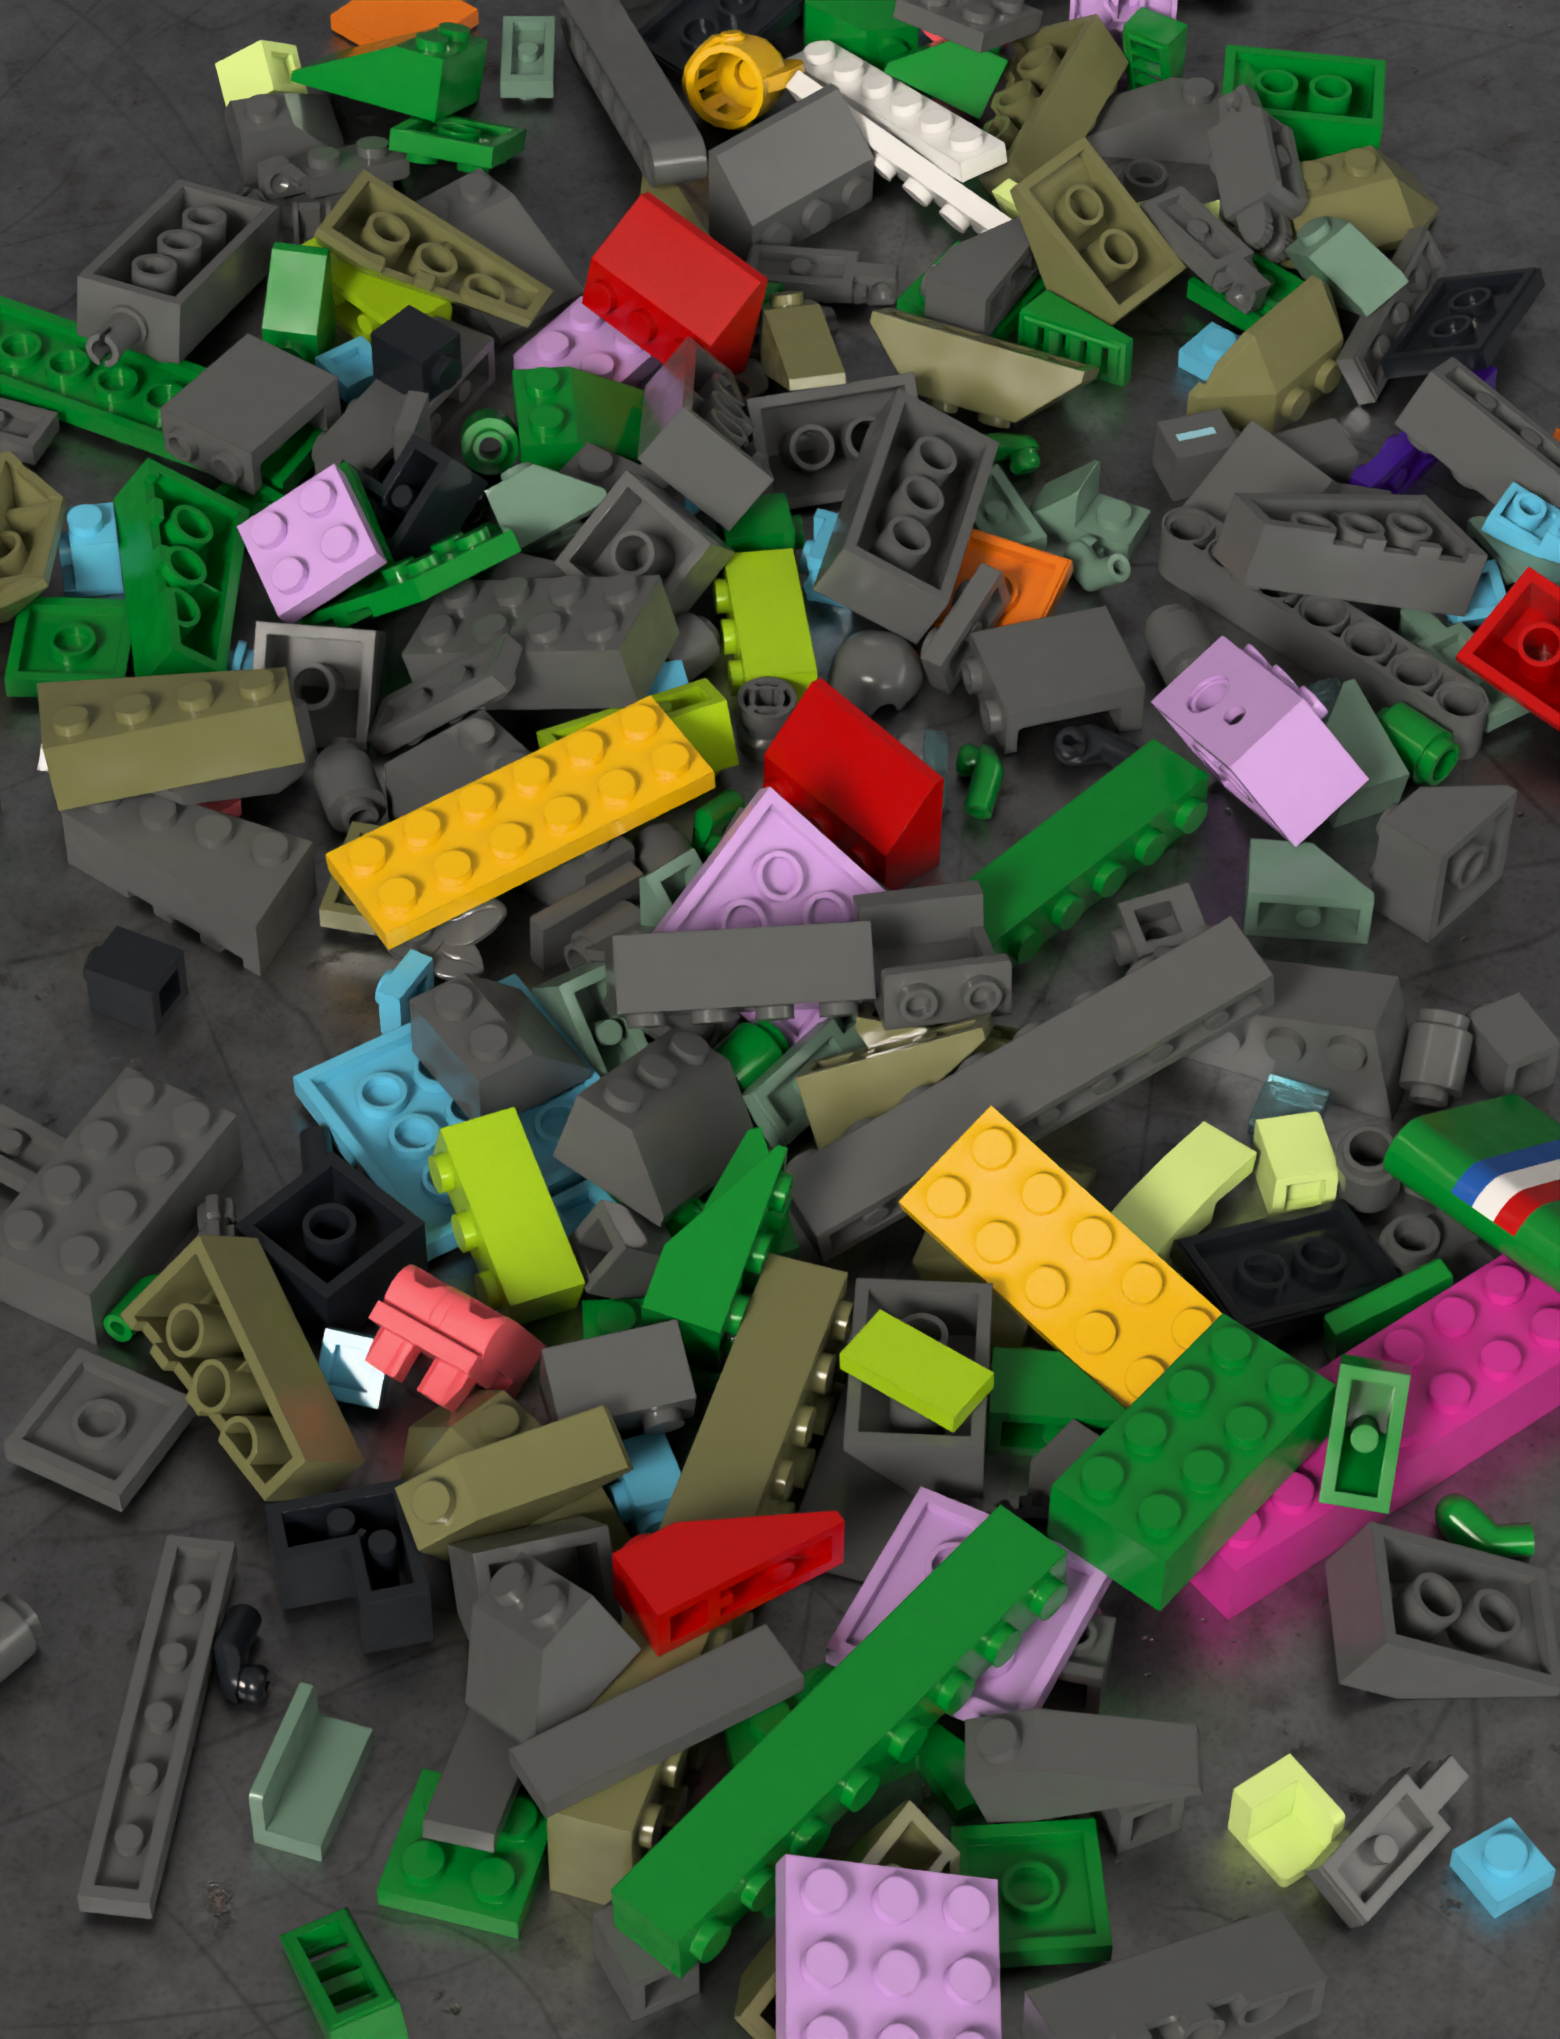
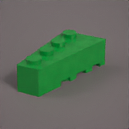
[113,458,250,677]

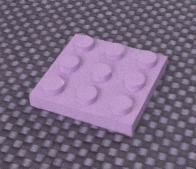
[652,786,886,1049]
[826,1486,1112,1722]
[775,1854,1002,2039]

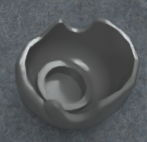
[827,630,923,717]

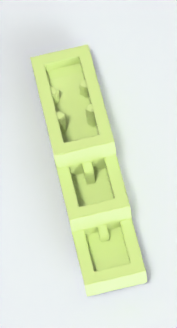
[1110,1121,1257,1267]

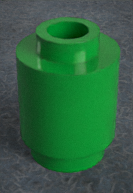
[460,409,519,475]
[1376,702,1460,786]
[712,1019,789,1093]

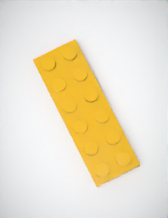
[325,695,716,950]
[899,1106,1222,1409]

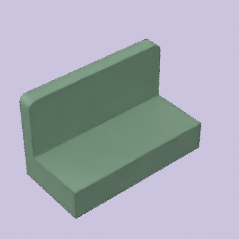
[249,1680,374,1862]

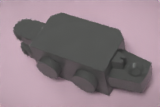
[1207,84,1308,263]

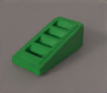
[1123,6,1188,91]
[1018,289,1133,387]
[279,1907,408,2039]

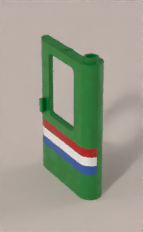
[1383,1094,1560,1294]

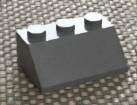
[709,83,874,262]
[742,372,918,510]
[553,1026,754,1227]
[843,1278,993,1498]

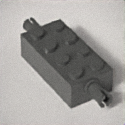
[77,179,279,367]

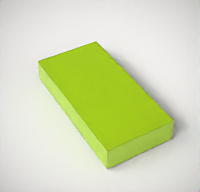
[839,1309,994,1433]

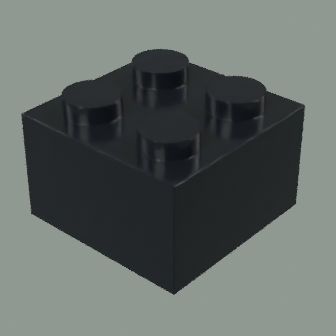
[234,1151,428,1342]

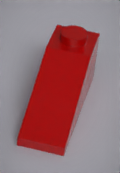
[612,1510,845,1657]

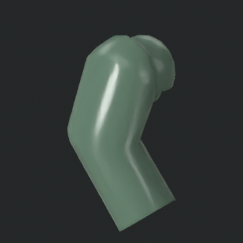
[1064,535,1131,592]

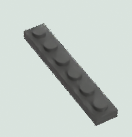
[77,1534,238,1919]

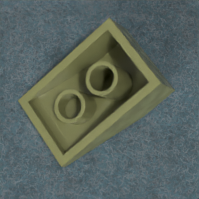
[1010,136,1187,345]

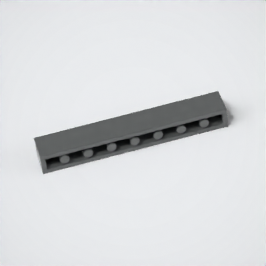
[785,916,1275,1263]

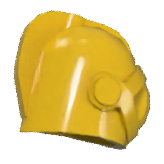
[681,30,805,130]

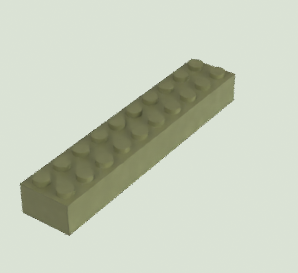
[547,1253,854,1905]

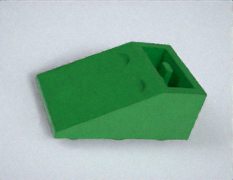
[641,1145,795,1373]

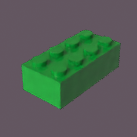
[1047,1313,1336,1611]

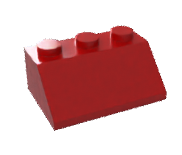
[582,192,768,375]
[1456,567,1560,732]
[762,677,944,891]

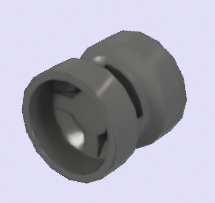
[736,676,797,762]

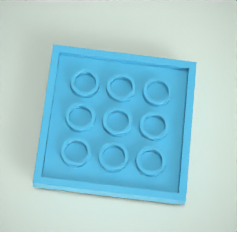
[293,974,601,1262]

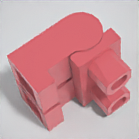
[364,1264,546,1413]

